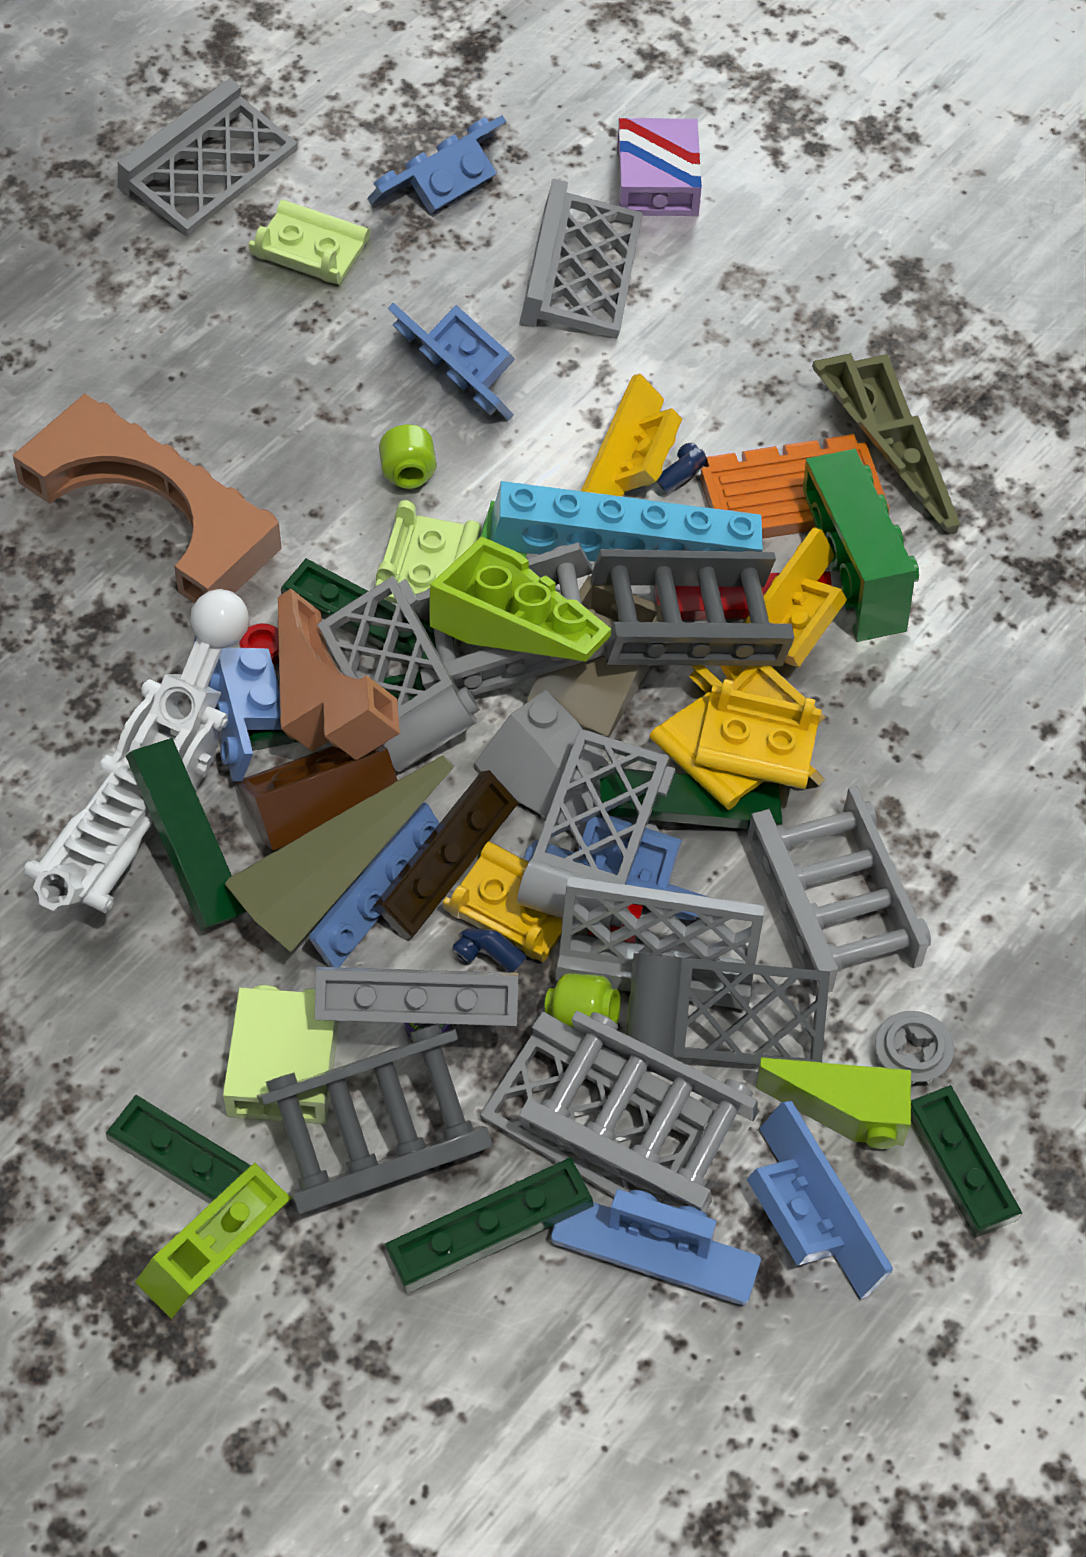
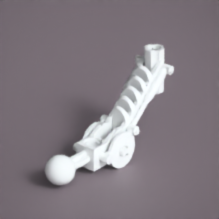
[24,589,250,913]

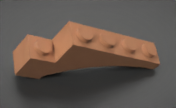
[277,589,400,760]

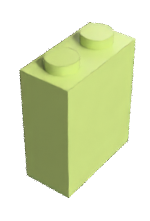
[223,985,339,1124]

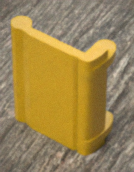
[695,679,822,790]
[649,692,771,810]
[443,841,563,963]

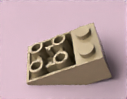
[526,575,663,737]

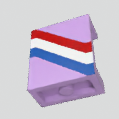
[617,118,702,216]

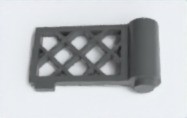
[626,953,830,1064]

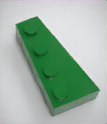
[803,449,919,642]

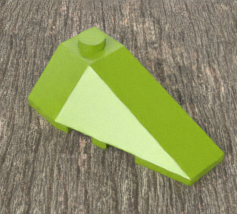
[430,536,611,662]

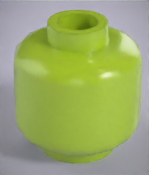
[378,424,437,489]
[545,973,621,1029]

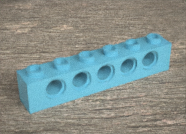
[491,481,763,562]

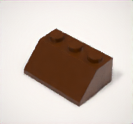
[236,745,398,850]

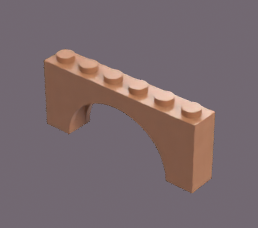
[12,393,282,603]

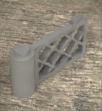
[317,576,480,772]
[517,728,675,932]

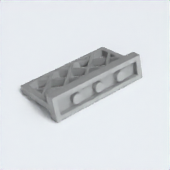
[117,78,298,236]
[519,178,643,339]
[555,876,765,1009]
[315,967,519,1026]
[480,1011,714,1203]

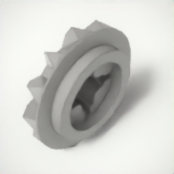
[874,1011,954,1085]

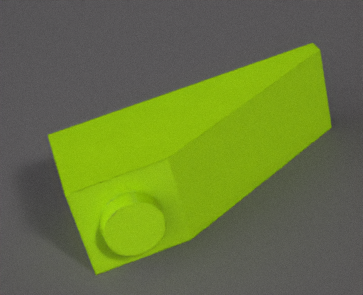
[756,1057,911,1149]
[135,1162,291,1319]

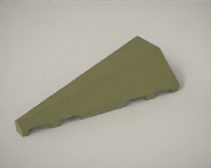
[812,353,960,534]
[225,755,455,952]

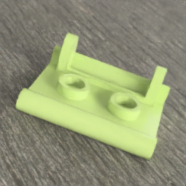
[249,199,371,285]
[375,500,482,603]

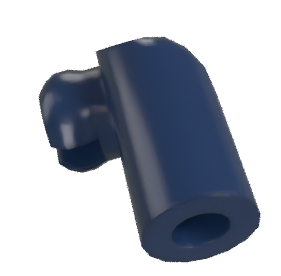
[657,443,706,494]
[452,928,526,973]

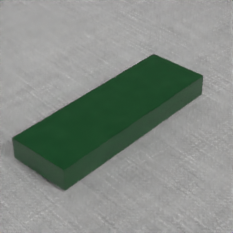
[911,1085,1023,1238]
[105,1095,251,1204]

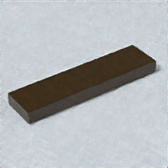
[373,770,519,939]

